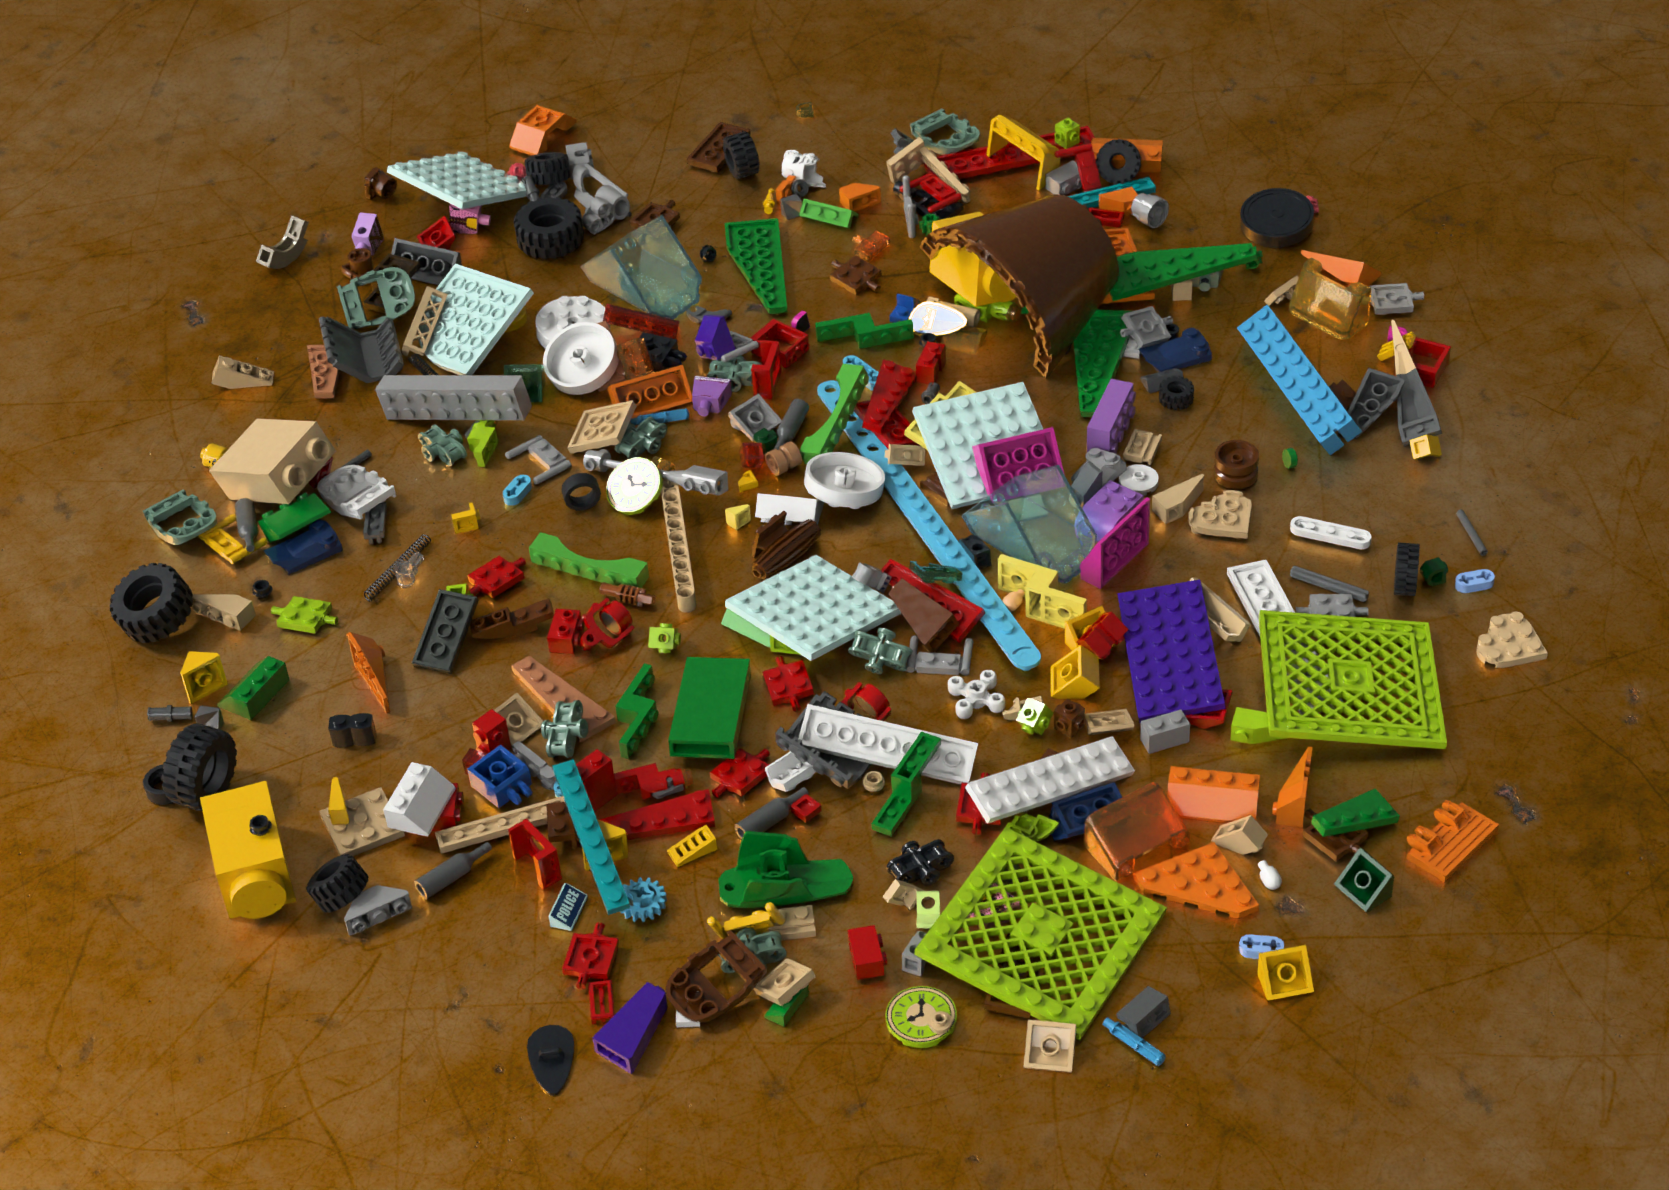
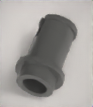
[921,382,940,404]

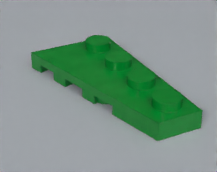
[1311,788,1400,837]

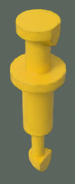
[763,188,775,214]

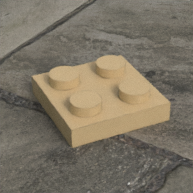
[754,958,816,1006]

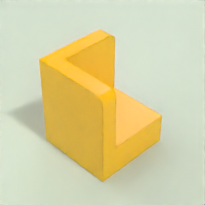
[1409,435,1442,460]

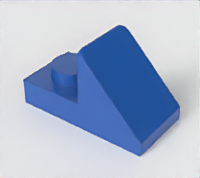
[889,293,921,323]

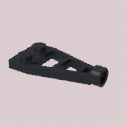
[893,181,964,220]

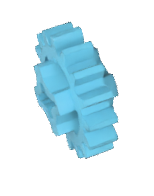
[620,877,667,922]

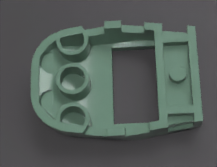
[910,109,980,155]
[337,267,415,329]
[143,489,218,545]

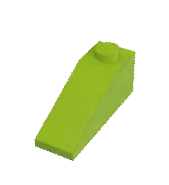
[1230,707,1286,744]

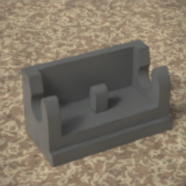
[1116,986,1171,1038]

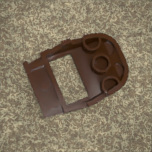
[666,930,767,1023]

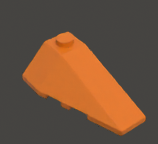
[347,632,390,714]
[1272,747,1313,828]

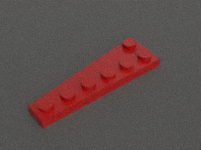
[862,359,916,434]
[881,559,985,643]
[599,789,715,840]

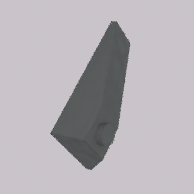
[1338,368,1405,439]

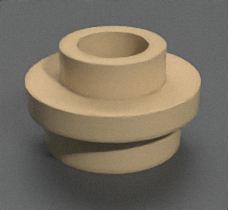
[863,771,885,792]
[928,1011,952,1034]

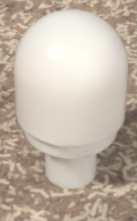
[1258,860,1282,890]

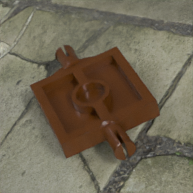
[630,200,680,238]
[830,255,882,295]
[1303,808,1368,862]

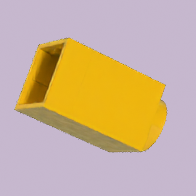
[930,212,1017,307]
[200,781,296,919]

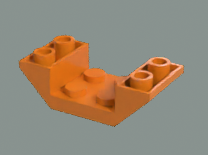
[509,105,577,156]

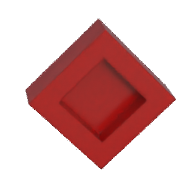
[790,794,822,823]

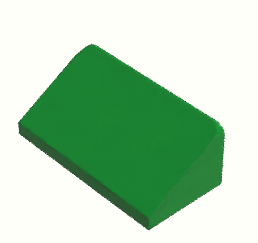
[764,986,809,1027]

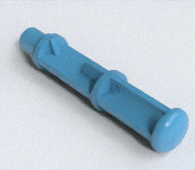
[630,408,689,426]
[1103,1017,1166,1066]

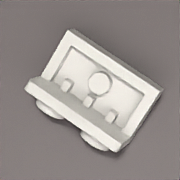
[765,751,816,792]

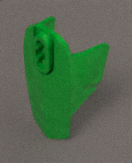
[718,831,853,908]

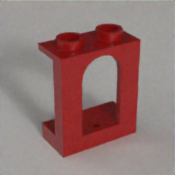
[751,340,782,400]
[508,818,562,890]

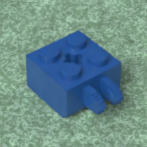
[467,745,533,808]

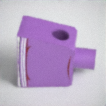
[692,376,732,416]

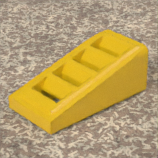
[328,777,349,825]
[667,825,717,867]

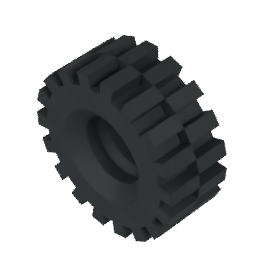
[1096,139,1141,184]
[1394,542,1420,596]

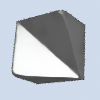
[780,194,802,220]
[195,706,224,730]

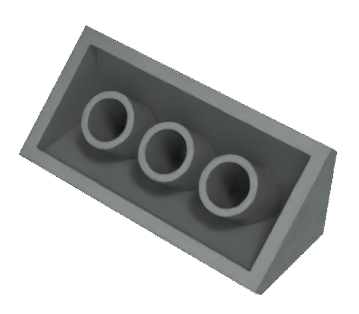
[391,238,462,285]

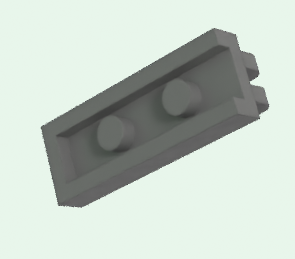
[363,502,387,544]

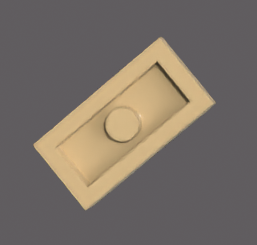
[1264,275,1303,306]
[884,444,926,466]

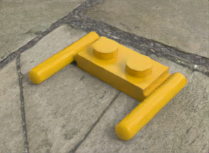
[199,514,268,564]
[707,902,785,939]

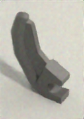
[686,306,732,323]

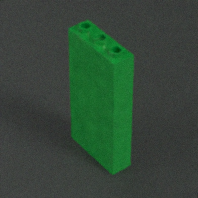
[668,657,751,759]

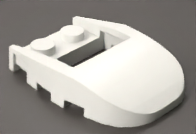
[317,465,396,519]

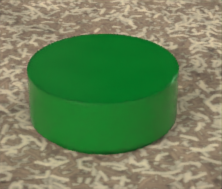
[1282,448,1298,469]

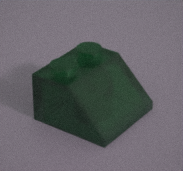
[504,364,545,402]

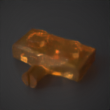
[853,231,891,262]

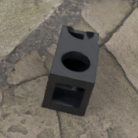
[958,534,992,570]

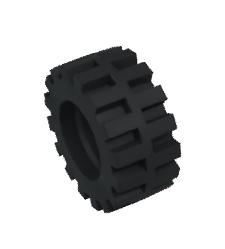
[1159,376,1194,410]

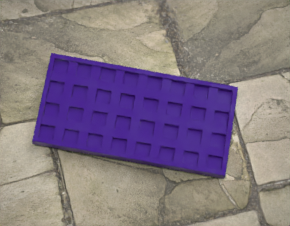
[1117,579,1225,723]

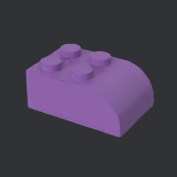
[1075,480,1144,542]

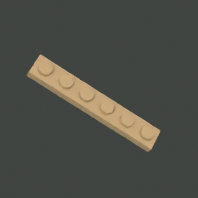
[435,796,565,854]

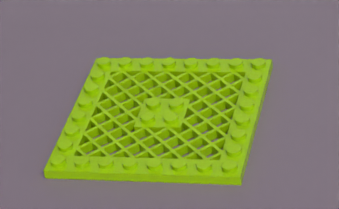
[1258,610,1447,749]
[914,827,1167,1041]

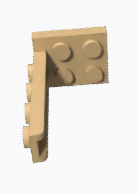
[886,137,971,203]

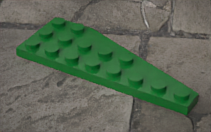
[725,218,788,314]
[1109,243,1257,301]
[1074,310,1132,418]

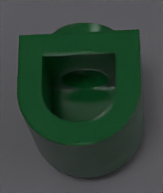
[753,428,778,455]
[1420,557,1448,586]

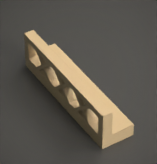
[401,286,448,356]
[1190,577,1251,642]

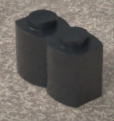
[328,713,376,748]

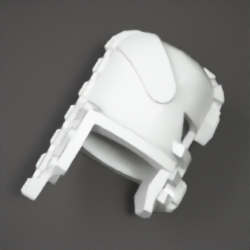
[781,150,826,188]

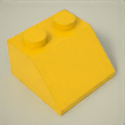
[1051,645,1100,699]

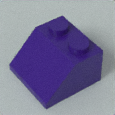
[695,314,736,360]

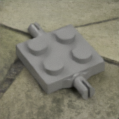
[1359,283,1424,315]
[1120,306,1173,348]
[1296,594,1369,617]

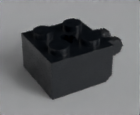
[627,332,687,375]

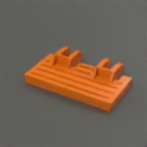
[1406,800,1499,882]

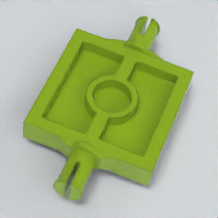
[271,596,339,634]

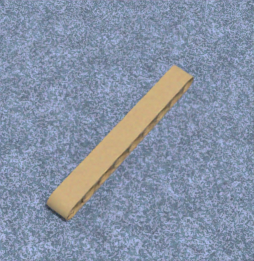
[661,478,696,612]

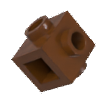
[1054,698,1086,738]

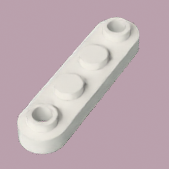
[1290,516,1371,549]

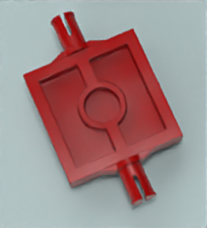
[467,555,526,598]
[762,656,814,712]
[710,748,770,798]
[956,772,1002,835]
[562,922,619,990]

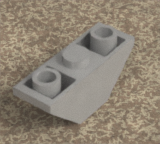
[344,885,412,936]

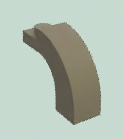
[256,215,309,269]

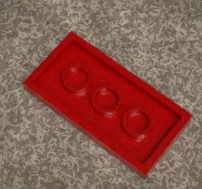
[854,400,920,449]

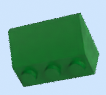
[258,492,331,542]
[217,656,290,720]

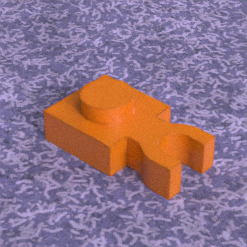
[776,175,796,205]

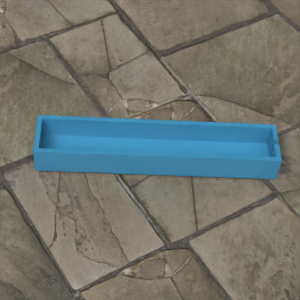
[1237,304,1362,456]

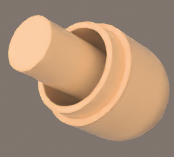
[1002,589,1025,612]

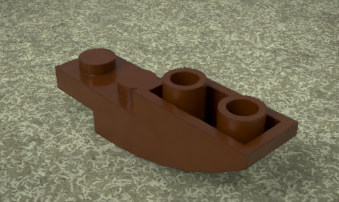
[470,598,554,639]

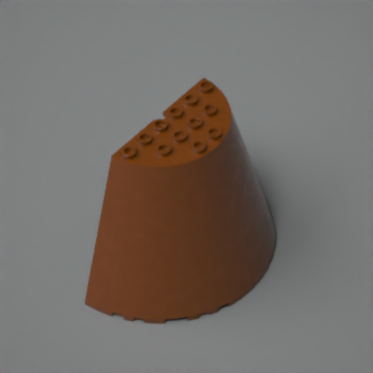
[919,194,1119,378]

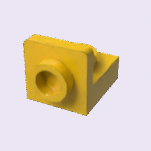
[451,502,481,534]

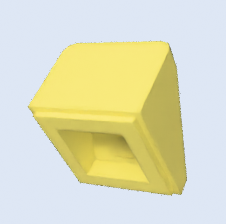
[725,504,751,530]

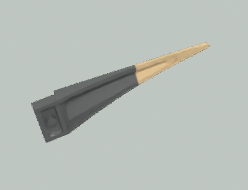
[1391,319,1442,446]

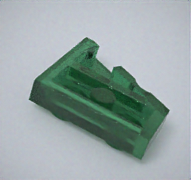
[909,561,962,583]

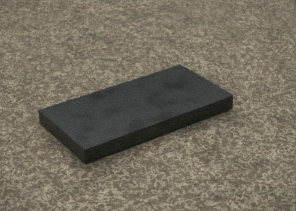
[412,589,479,674]

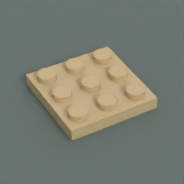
[567,400,636,454]
[319,787,405,856]

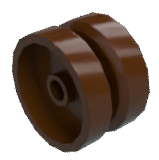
[1214,440,1259,490]

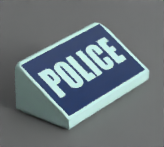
[549,883,588,931]

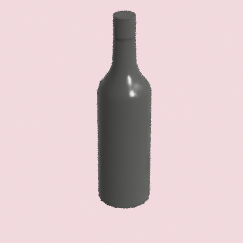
[774,399,809,450]
[235,498,258,552]
[735,787,809,840]
[414,842,492,899]

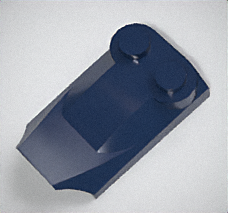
[1138,328,1212,372]
[264,519,343,575]
[1049,782,1131,841]

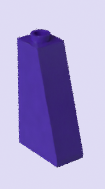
[592,982,668,1074]

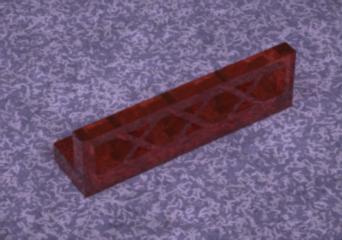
[603,304,680,339]

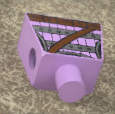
[352,212,384,255]

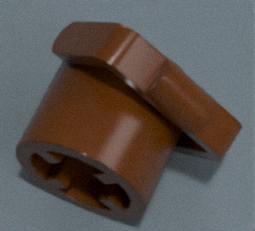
[364,167,397,200]
[341,248,374,280]

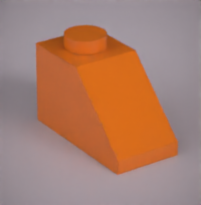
[839,183,881,212]
[1099,187,1138,217]

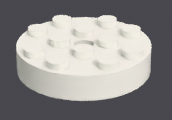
[535,296,610,348]
[543,322,619,395]
[804,452,885,509]

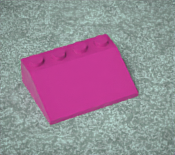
[972,427,1067,503]
[1080,497,1150,589]

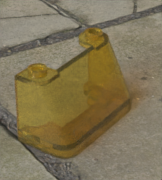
[1289,257,1372,339]

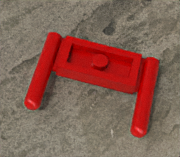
[1054,143,1101,196]
[900,172,962,214]

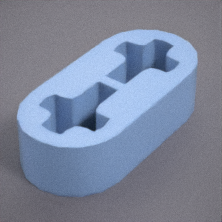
[1455,569,1495,593]
[1239,934,1284,959]

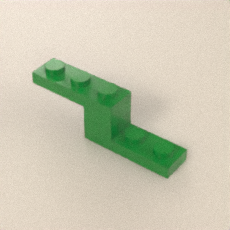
[815,313,914,349]
[615,663,659,759]
[871,731,941,837]

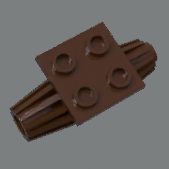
[751,511,821,580]

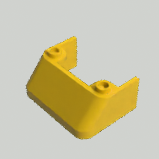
[986,115,1061,190]

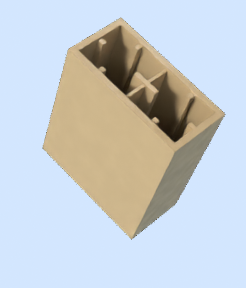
[209,419,336,504]

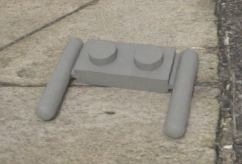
[903,175,918,238]
[721,331,759,363]
[505,435,572,485]
[906,635,973,676]

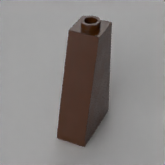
[888,578,959,653]

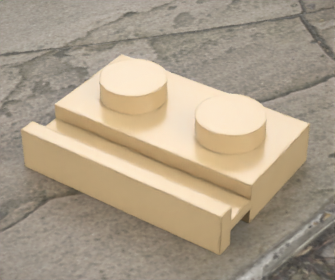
[1123,429,1162,465]
[769,905,816,942]

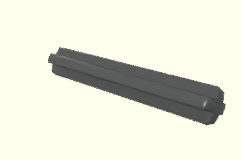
[1290,566,1369,602]

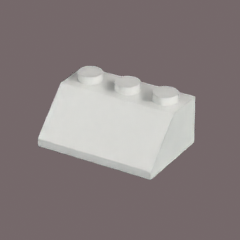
[755,493,824,525]
[383,762,455,837]

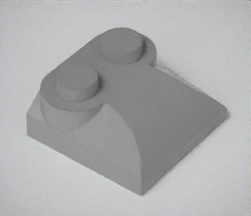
[728,394,782,442]
[1071,448,1127,487]

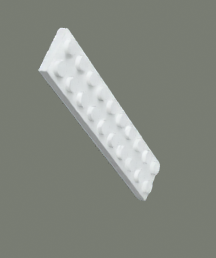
[1227,560,1343,715]

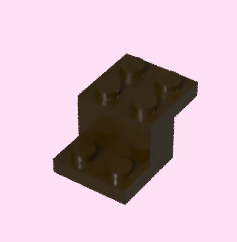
[363,254,421,314]

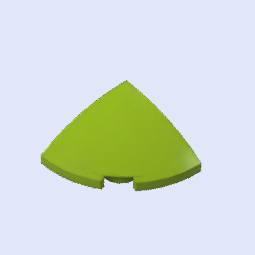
[1006,814,1059,842]

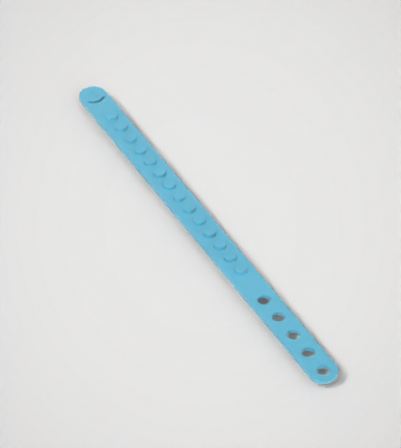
[817,380,1041,671]

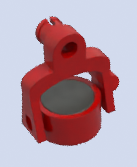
[579,597,635,651]
[841,682,891,721]

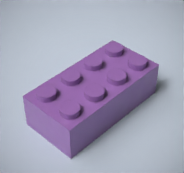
[1087,379,1136,454]

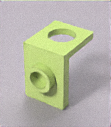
[916,891,940,929]

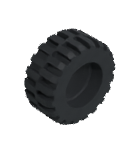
[514,197,584,260]
[110,563,193,643]
[162,723,237,811]

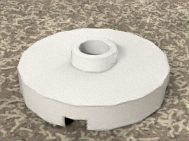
[1119,464,1159,495]

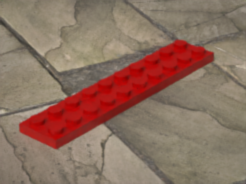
[922,126,1095,179]

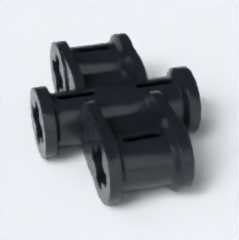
[886,839,954,886]

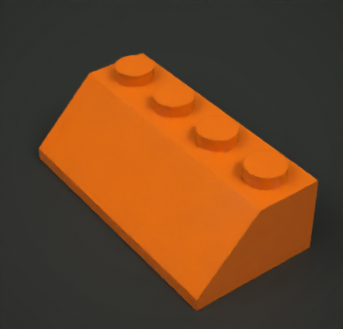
[1091,138,1163,172]
[607,365,693,418]
[1165,766,1260,823]

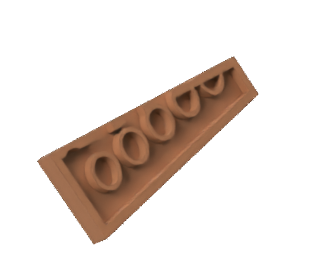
[512,656,616,742]

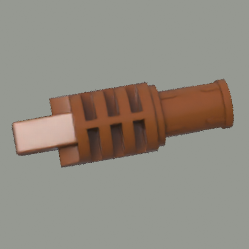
[599,582,656,607]

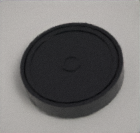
[1240,188,1314,248]

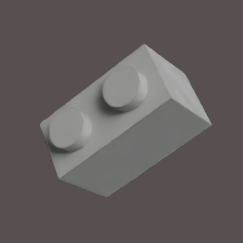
[1046,161,1082,196]
[1140,710,1190,754]

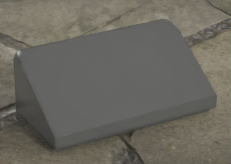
[1140,368,1184,393]

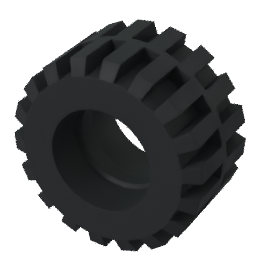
[723,131,760,179]
[525,152,571,185]
[306,854,369,913]

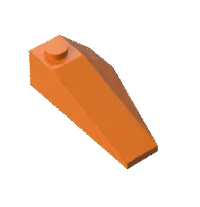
[1301,250,1382,290]

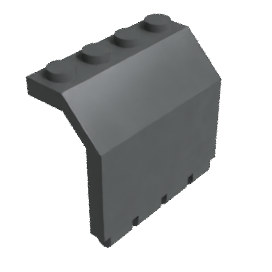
[319,316,404,383]
[775,691,872,789]

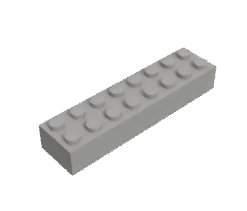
[375,375,532,420]

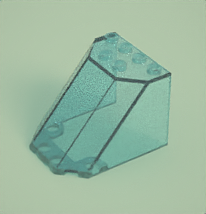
[580,215,702,320]
[961,465,1097,584]

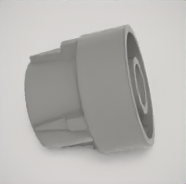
[1131,193,1169,228]

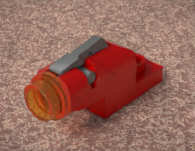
[614,763,693,800]

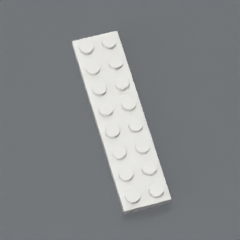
[798,704,978,784]
[965,736,1135,824]

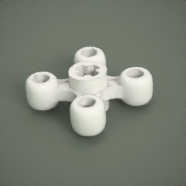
[948,670,1005,719]

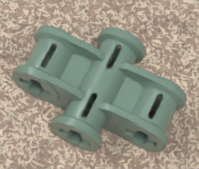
[707,356,762,392]
[615,417,667,459]
[418,424,467,466]
[848,628,913,674]
[541,700,588,758]
[718,928,787,973]

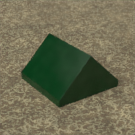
[1334,848,1394,912]

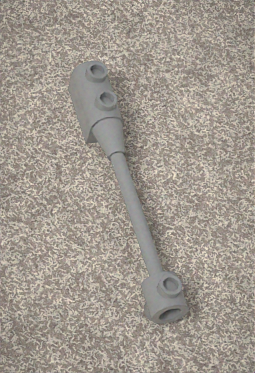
[583,449,728,496]

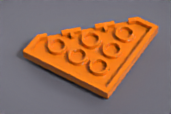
[1133,842,1259,919]

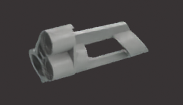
[573,163,630,234]

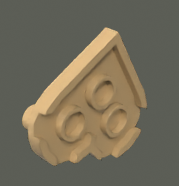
[1188,490,1252,539]
[1476,611,1548,668]

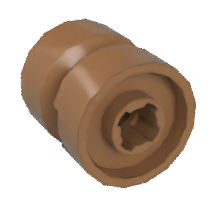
[765,441,802,476]

